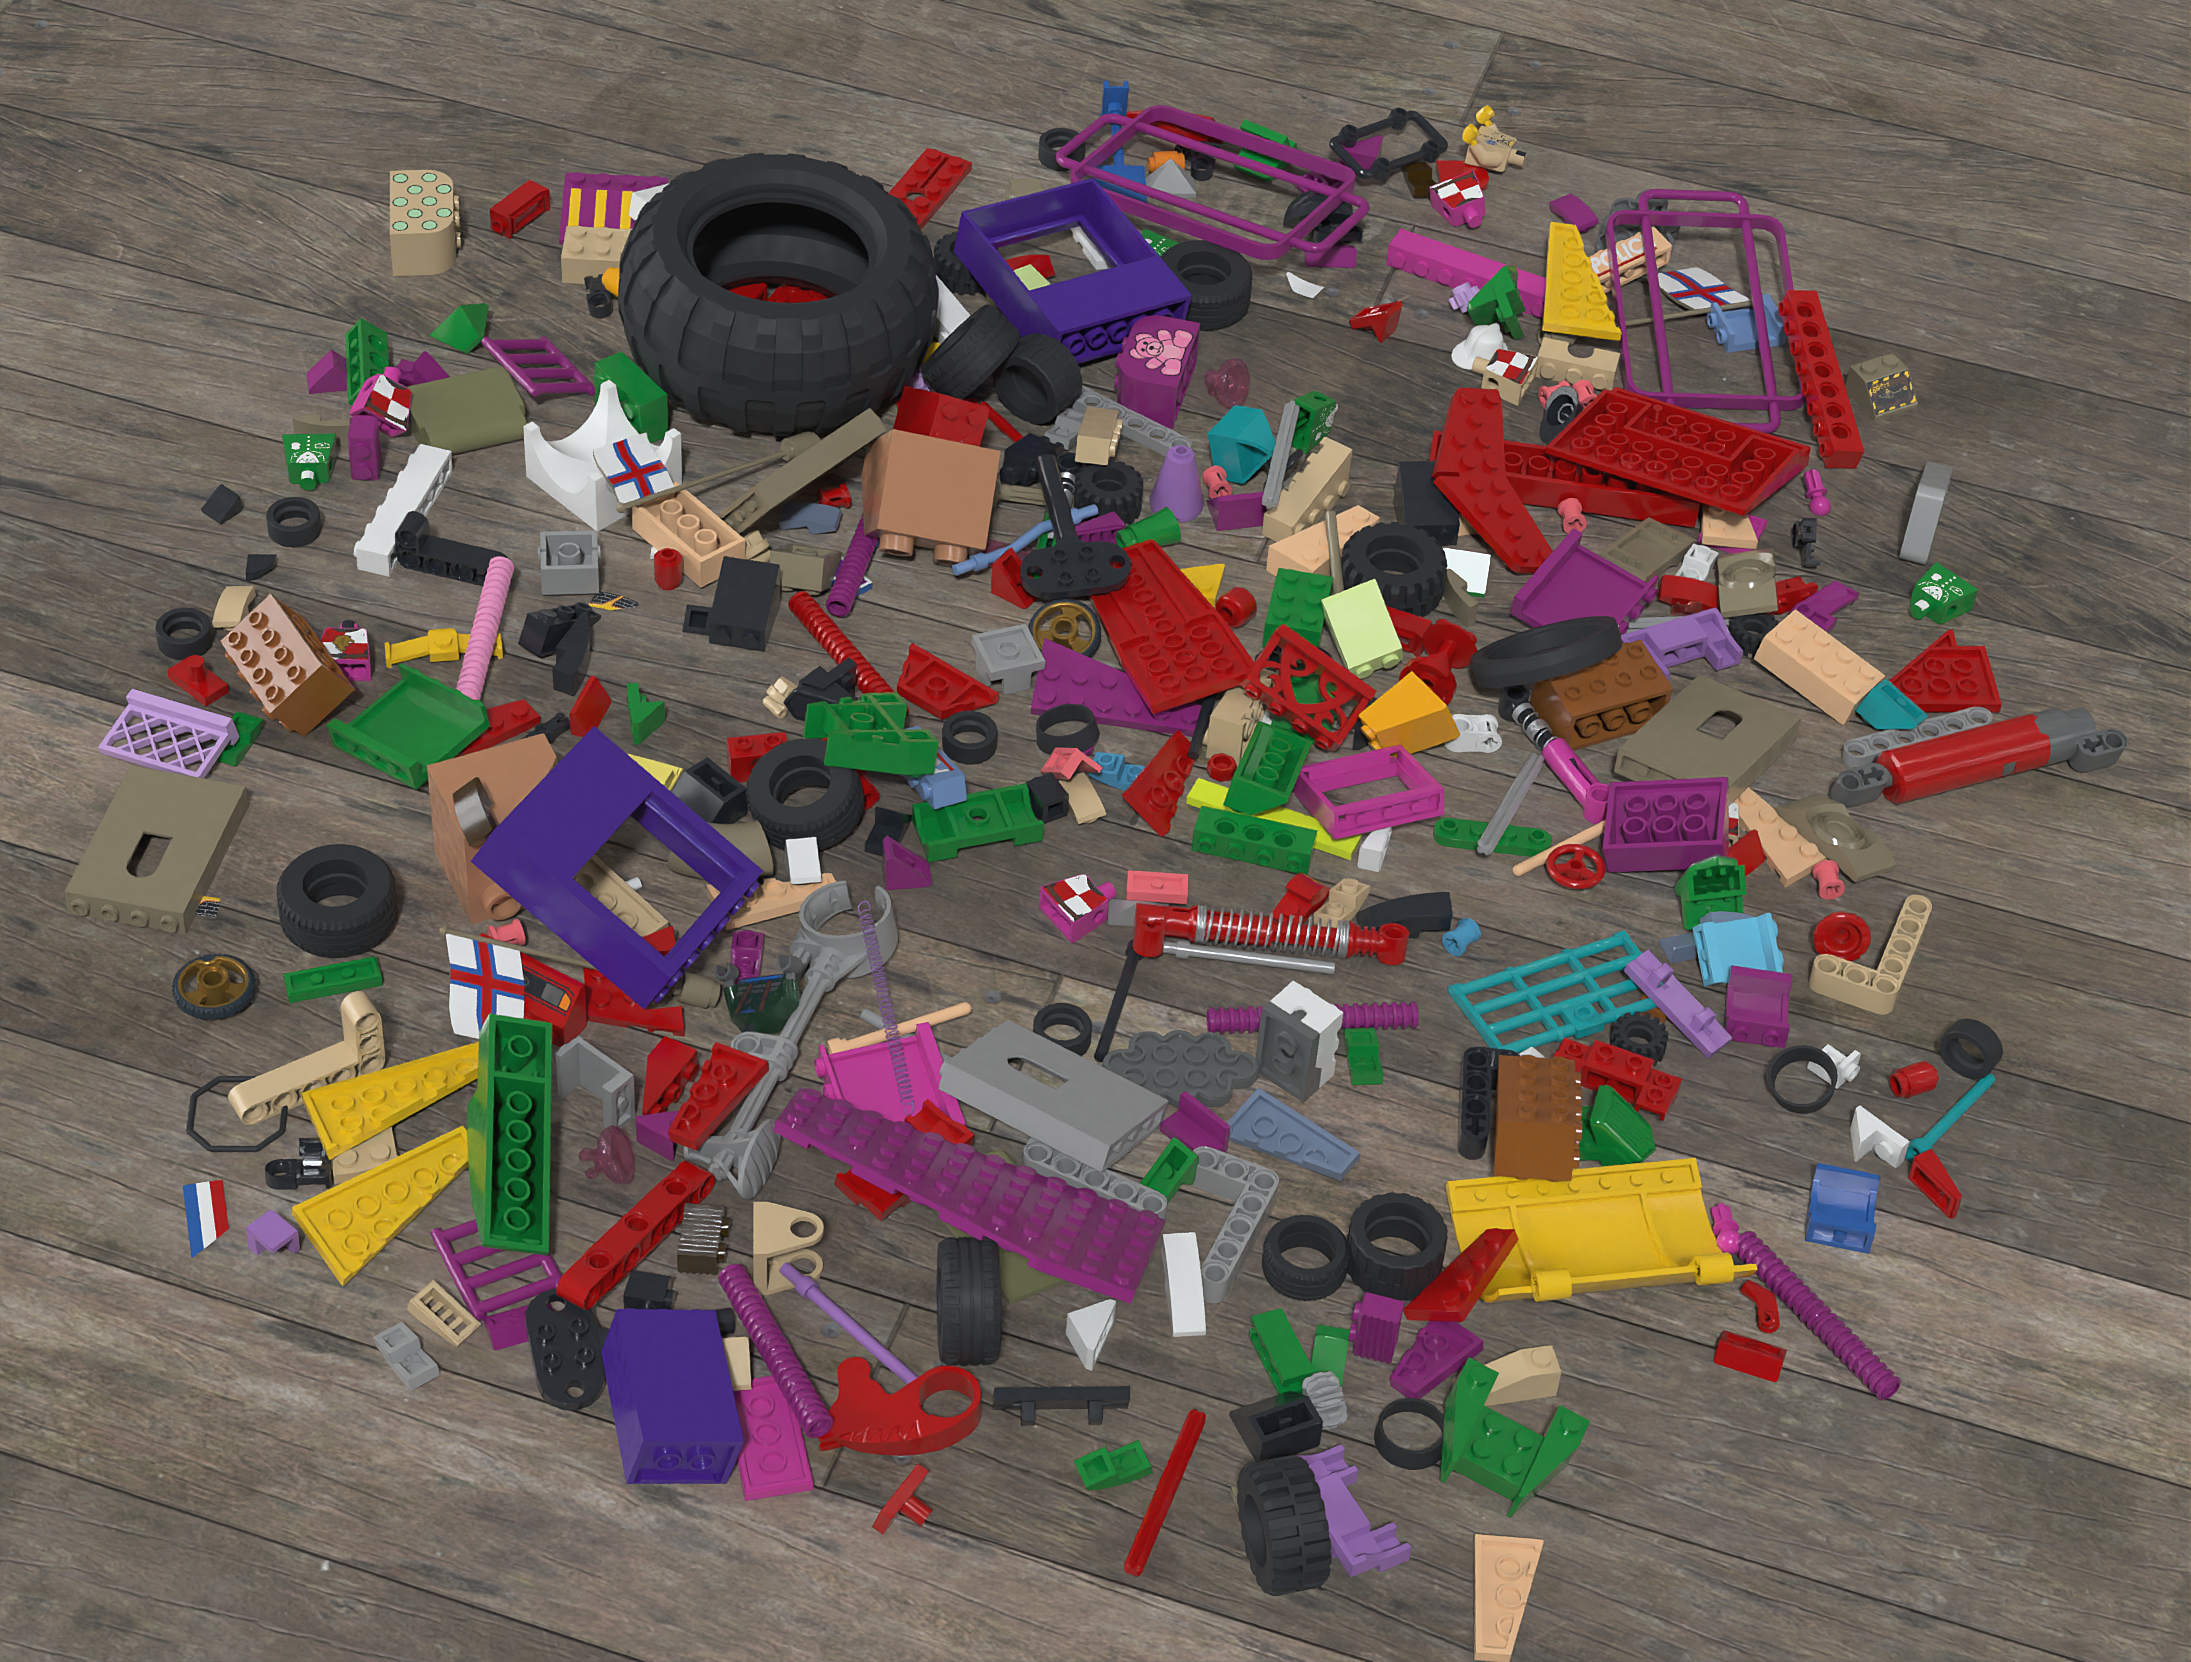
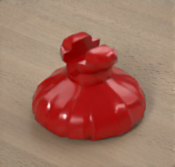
[1813,911,1871,962]

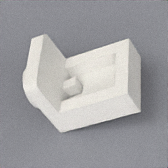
[1807,1044,1861,1089]

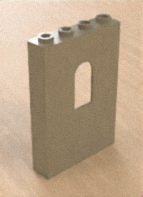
[717,408,886,535]
[1614,674,1801,806]
[64,765,248,935]

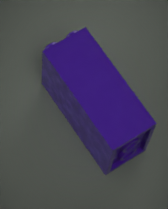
[601,1308,744,1484]

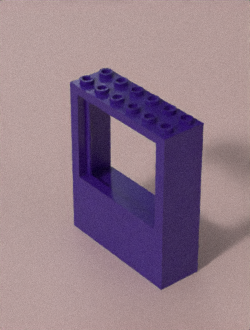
[954,178,1192,364]
[470,726,763,1009]

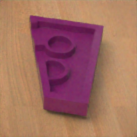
[1390,1321,1484,1399]

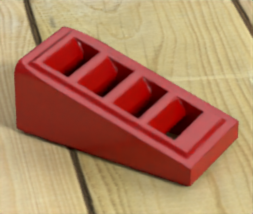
[1908,1149,1962,1219]

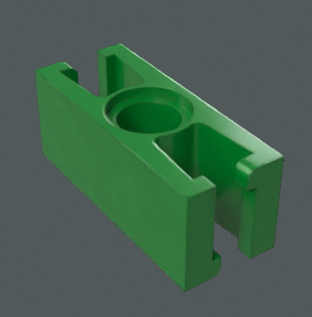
[1248,1308,1315,1395]

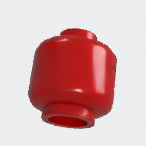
[1215,587,1257,628]

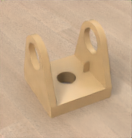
[753,1202,824,1295]

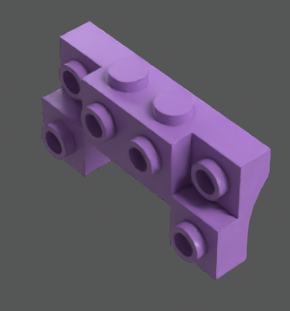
[1621,608,1743,681]
[1297,1444,1411,1578]

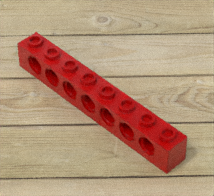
[1778,290,1865,469]

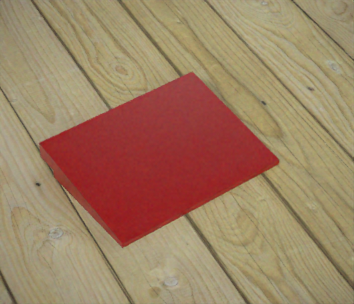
[1545,387,1810,516]

